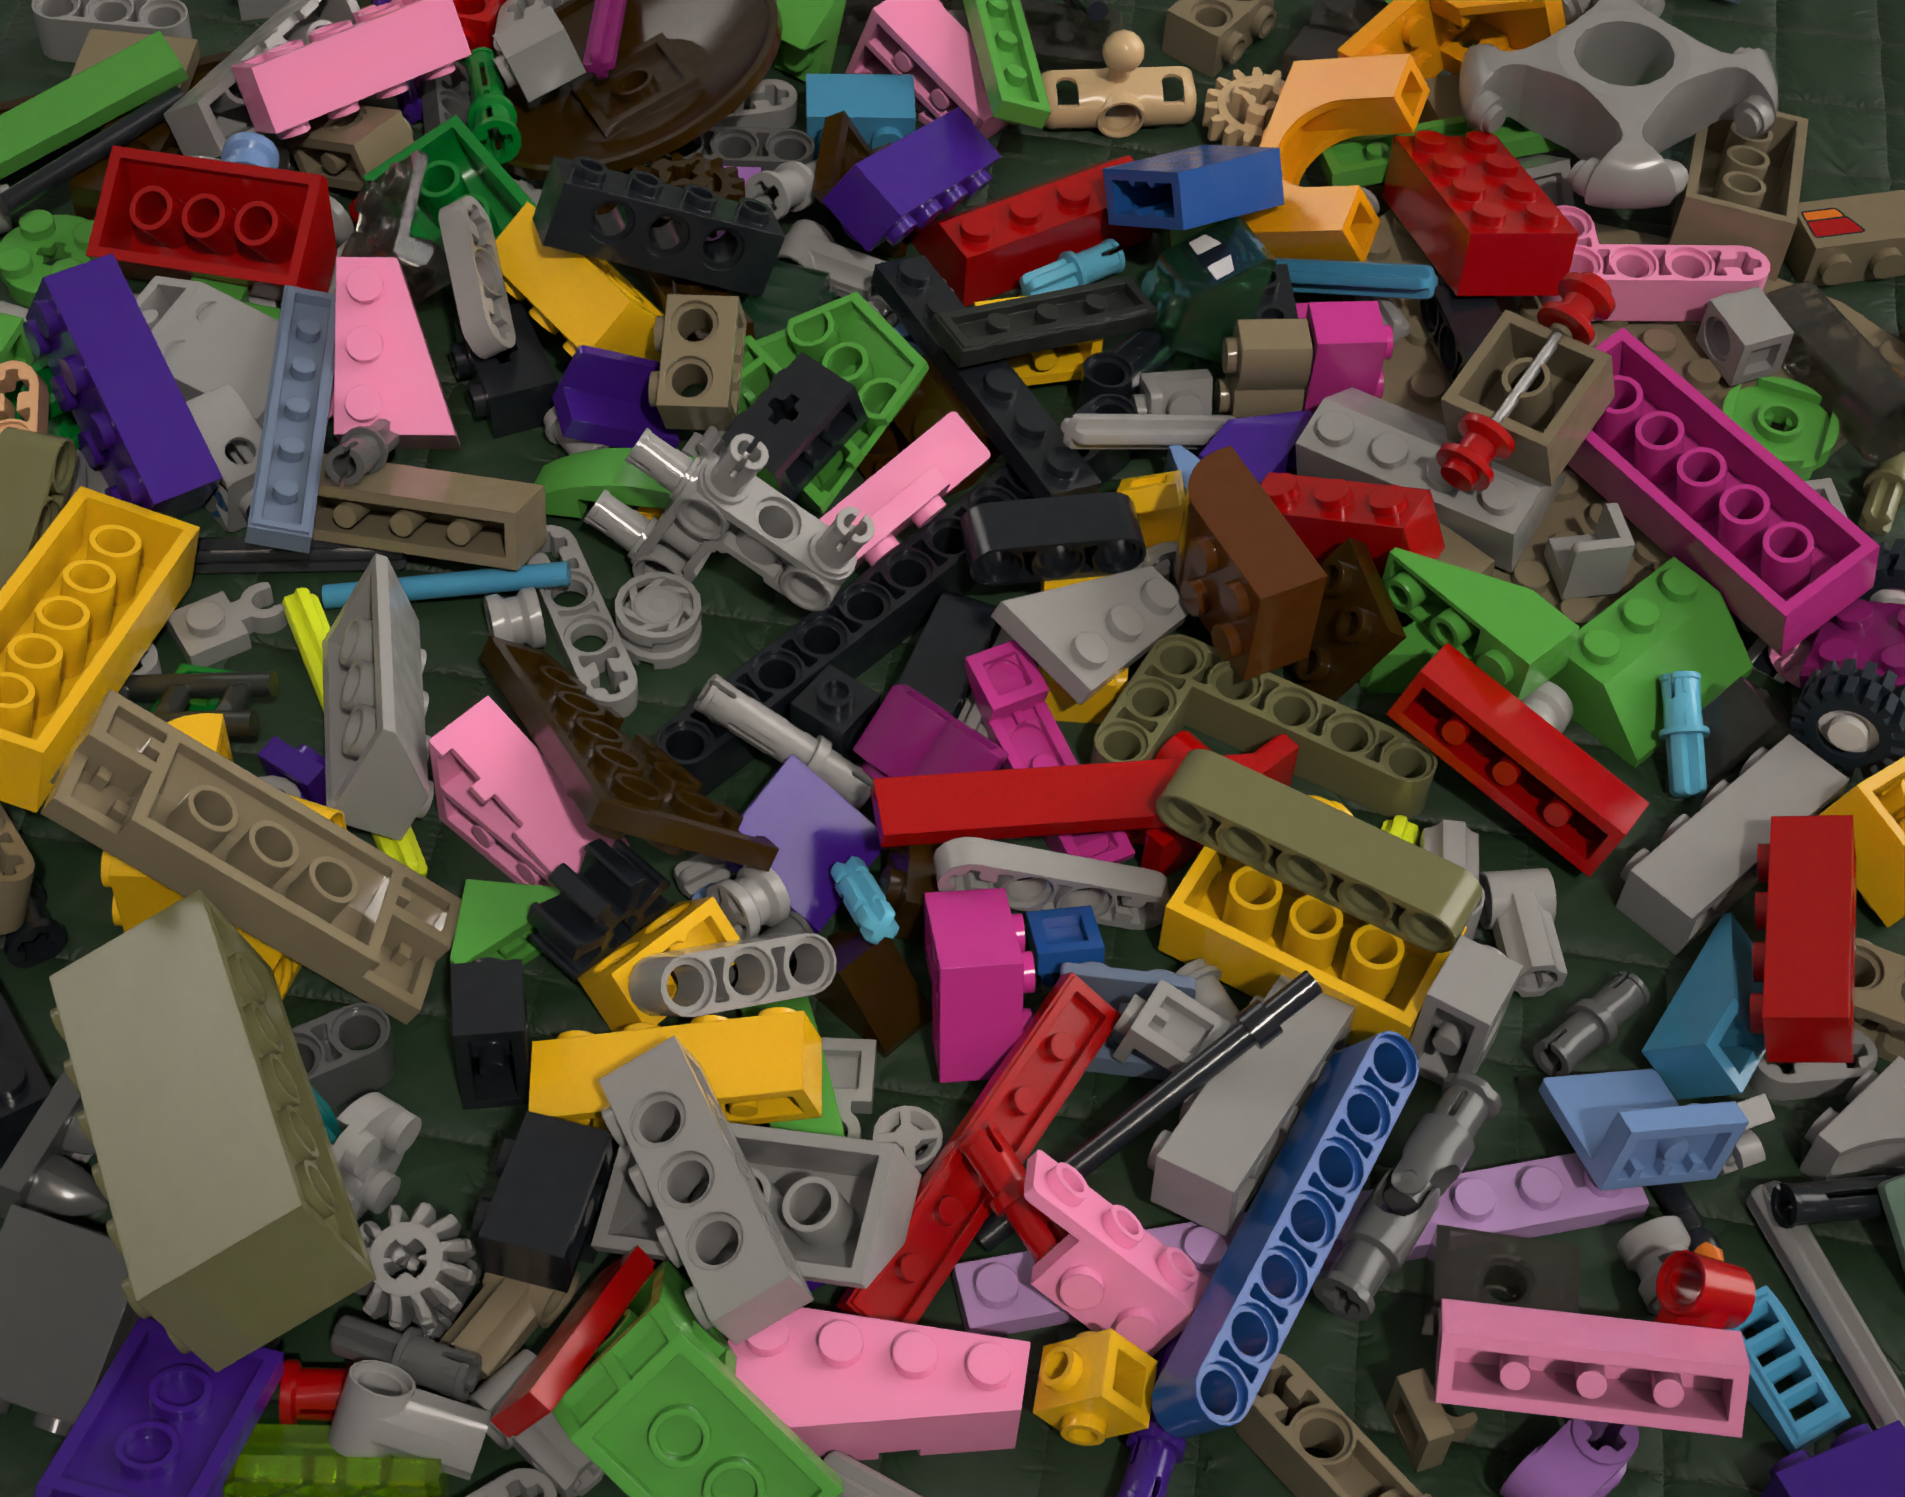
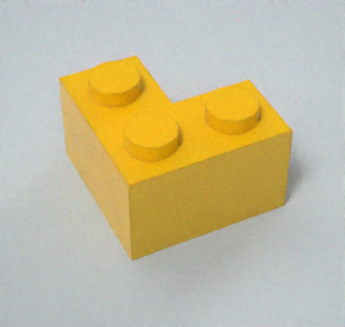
[1819,756,1905,928]

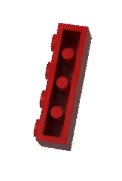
[1386,642,1650,877]
[1750,815,1857,1063]

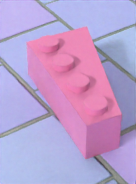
[231,0,472,139]

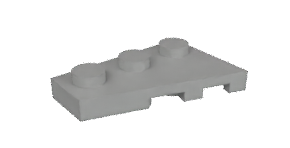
[991,565,1191,705]

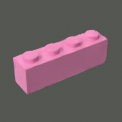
[1435,1298,1750,1438]

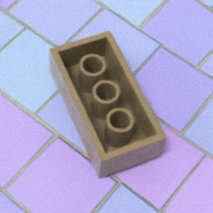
[1668,111,1809,281]

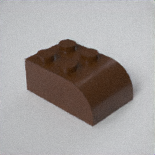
[1174,445,1328,681]

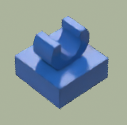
[1025,905,1105,986]

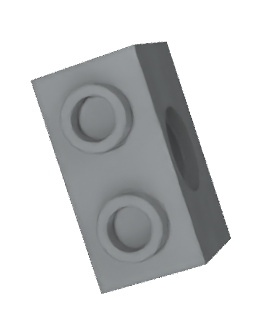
[1410,935,1524,1094]

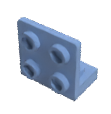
[1538,1069,1749,1191]

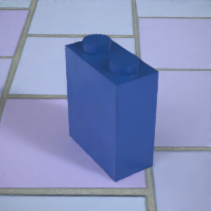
[1103,144,1284,230]

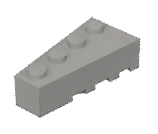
[163,0,360,158]

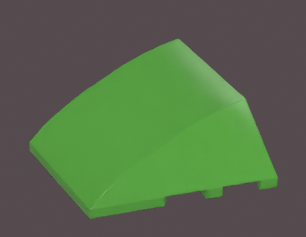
[698,291,929,514]

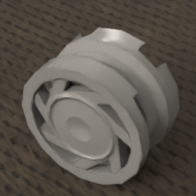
[614,572,702,670]

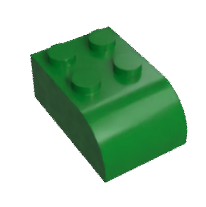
[362,115,537,303]

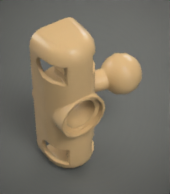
[1041,29,1197,138]

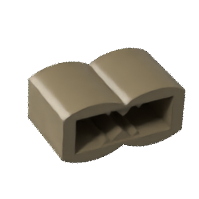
[1214,319,1313,419]

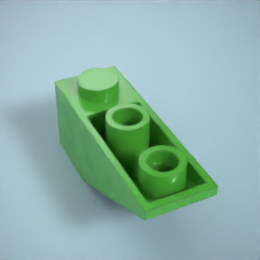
[1382,547,1580,701]

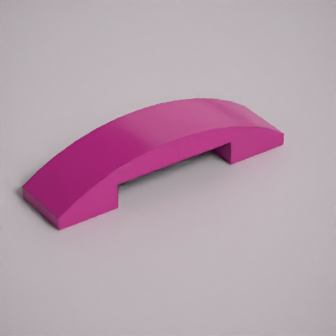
[964,640,1136,863]

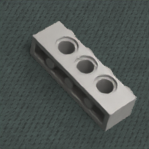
[599,1036,814,1345]

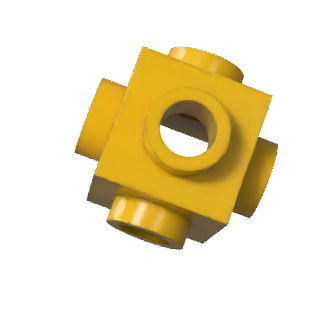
[1033,1328,1158,1446]

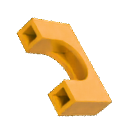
[1226,53,1430,262]

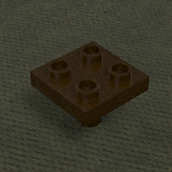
[1289,538,1406,702]

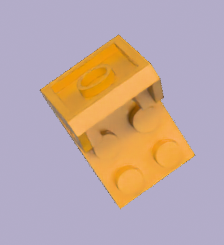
[1337,0,1566,79]

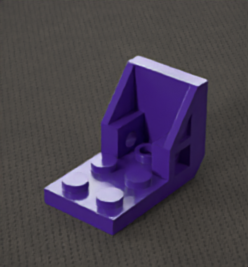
[34,1317,284,1497]

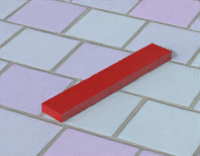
[870,753,1260,847]
[836,972,1121,1324]

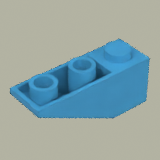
[1641,912,1766,1100]

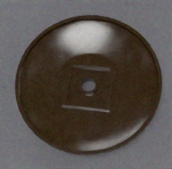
[489,0,783,181]

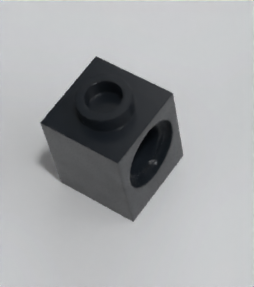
[790,664,881,765]

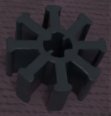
[527,838,671,985]

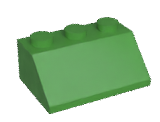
[1548,556,1753,769]

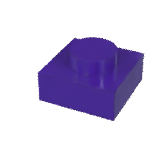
[257,736,326,806]

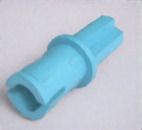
[1019,238,1126,296]
[1659,671,1710,798]

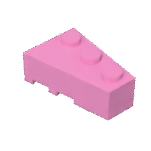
[334,257,462,450]
[428,695,630,887]

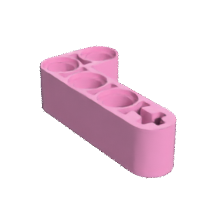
[1540,205,1770,322]

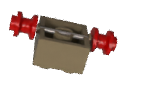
[1436,272,1616,492]

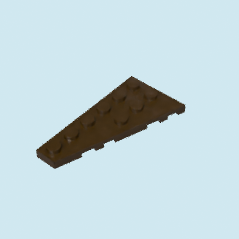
[480,635,779,872]

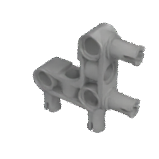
[583,428,875,611]

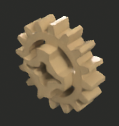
[1202,67,1285,147]

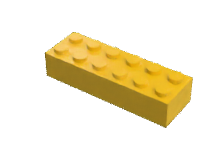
[0,486,200,813]

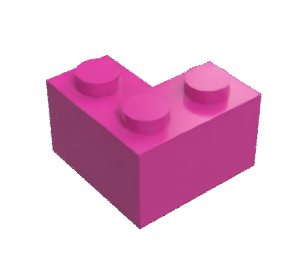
[1295,301,1393,413]
[924,888,1035,1083]

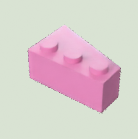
[845,0,1009,139]

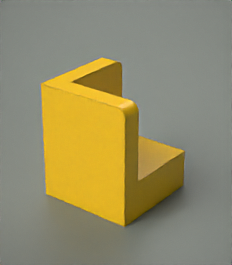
[1116,470,1186,549]

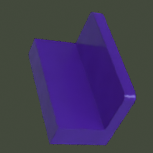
[552,345,680,449]

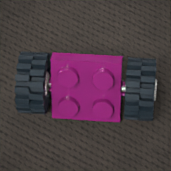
[1791,539,1905,778]

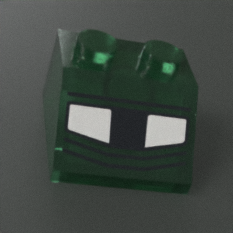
[1140,217,1277,363]

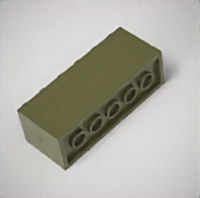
[49,889,376,1373]

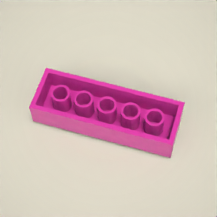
[1567,327,1880,656]

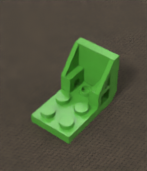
[552,1259,844,1497]

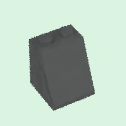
[0,1204,154,1437]

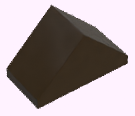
[791,930,932,1058]

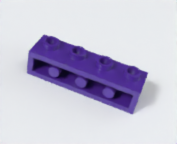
[822,107,1002,252]

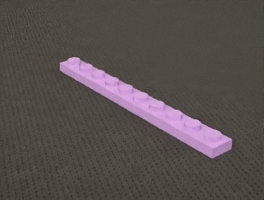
[952,1153,1649,1336]

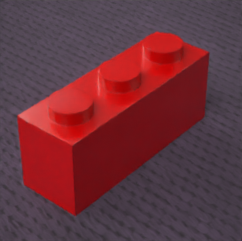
[1260,472,1445,580]

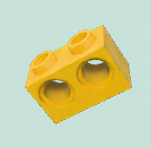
[577,896,740,1032]

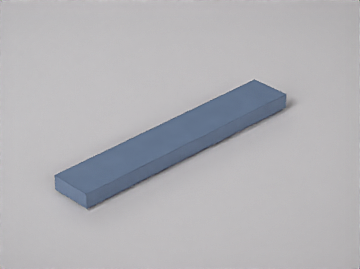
[245,285,336,554]

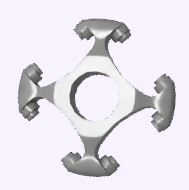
[1459,0,1778,210]

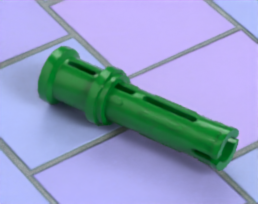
[465,47,521,164]

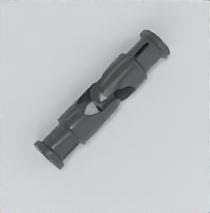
[1312,1071,1502,1322]

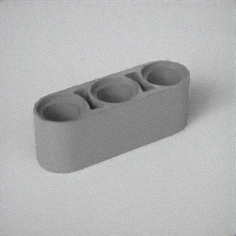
[31,0,193,63]
[629,933,837,1017]

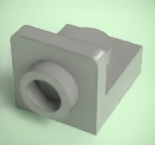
[1130,369,1213,415]
[1112,979,1232,1073]

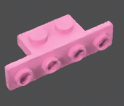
[819,411,990,570]
[1024,1150,1211,1357]

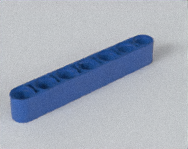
[1152,1031,1419,1439]

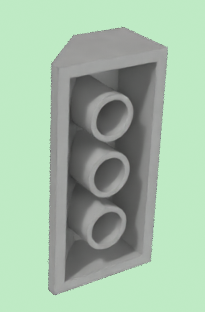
[1295,387,1565,573]
[322,553,434,841]
[591,1122,921,1289]

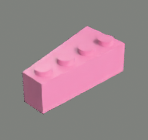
[728,1307,1031,1461]

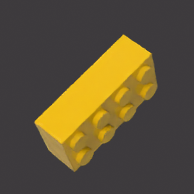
[1158,846,1467,1045]

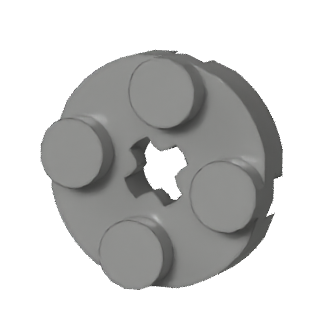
[331,1092,422,1220]

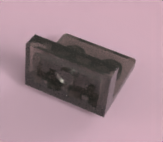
[342,150,452,305]

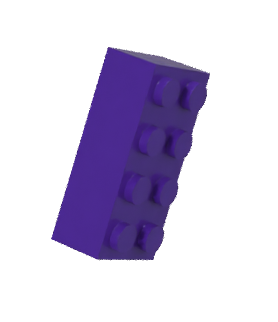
[23,253,223,519]

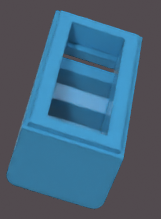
[1723,1285,1851,1454]

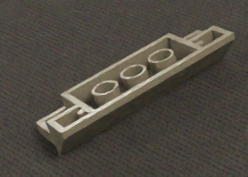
[40,689,462,1025]

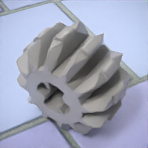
[354,1202,476,1332]

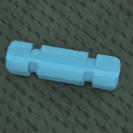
[830,856,899,944]

